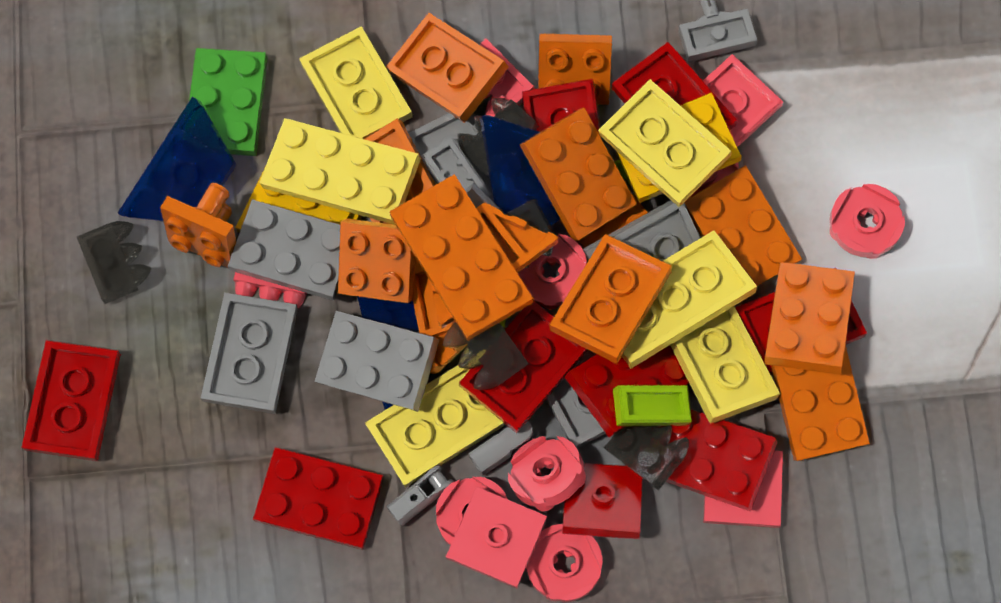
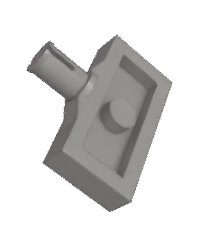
[678,0,757,62]

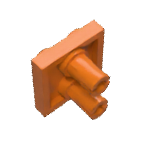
[538,34,612,105]
[160,183,236,268]
[338,219,415,303]

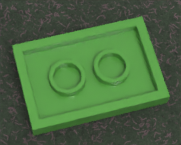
[183,48,268,156]

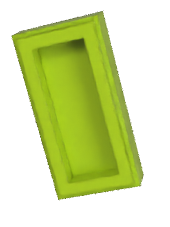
[613,385,692,426]

